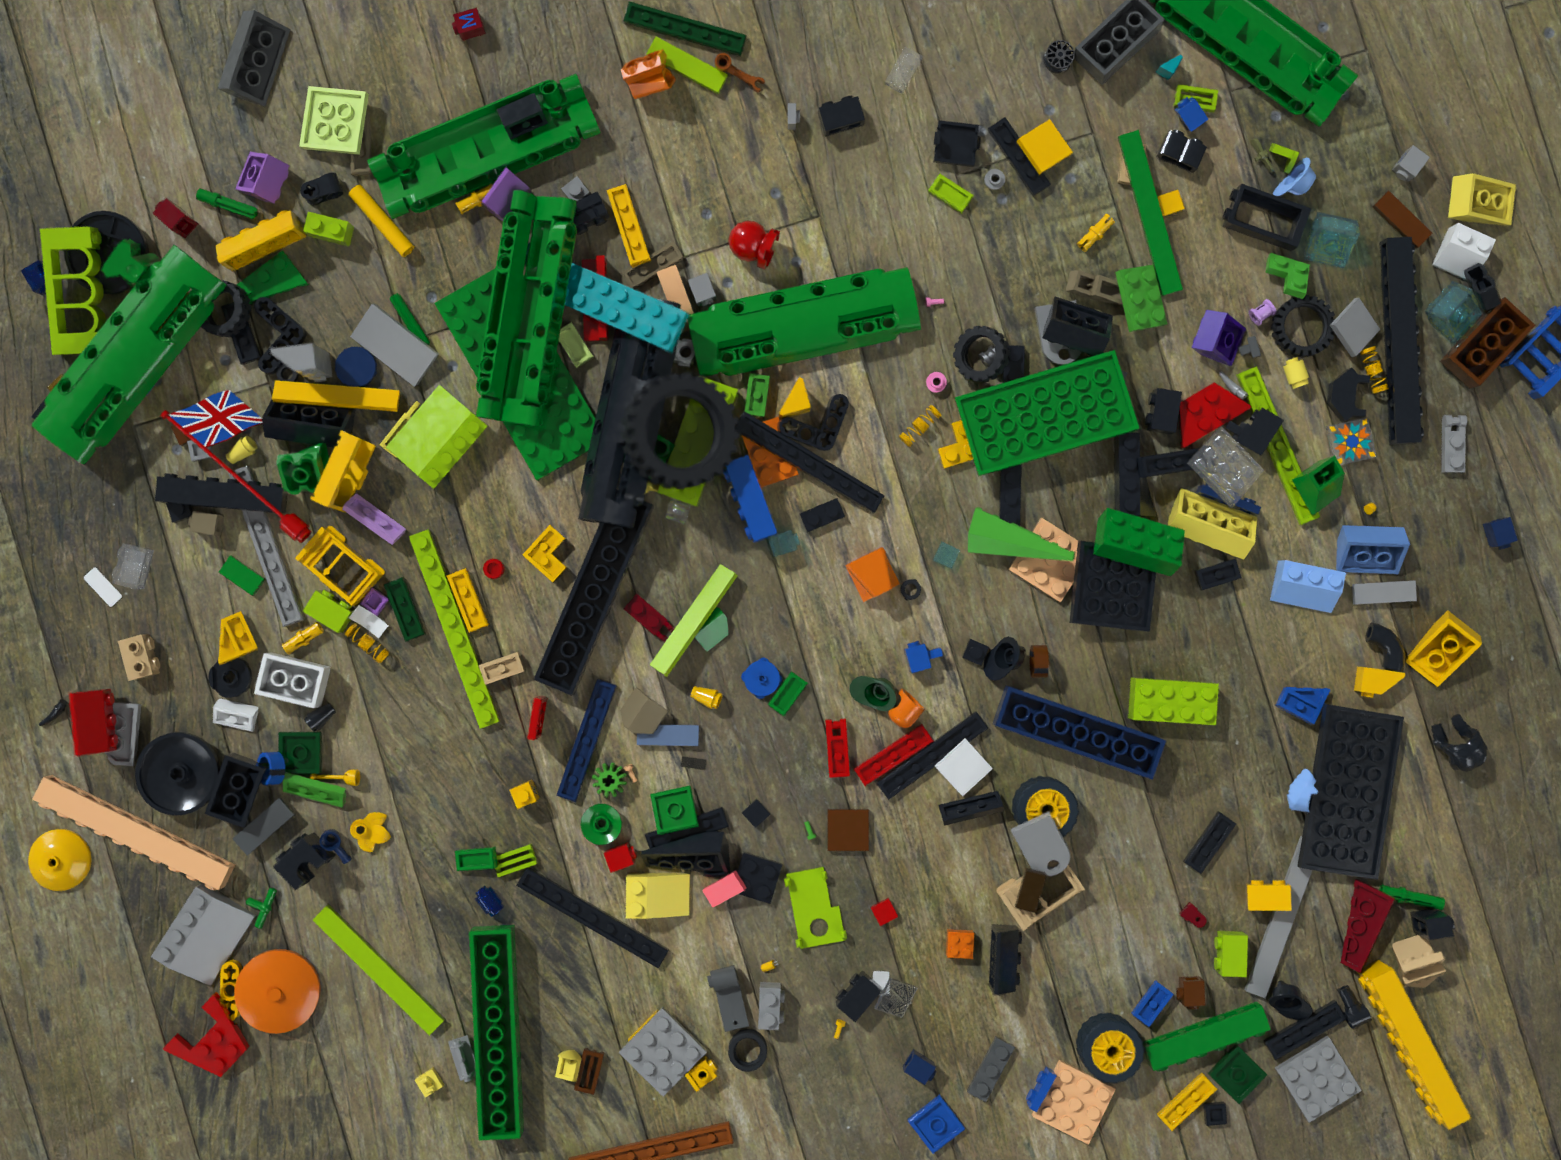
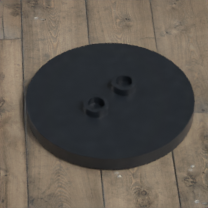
[64,211,149,294]

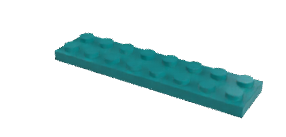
[565,263,690,353]

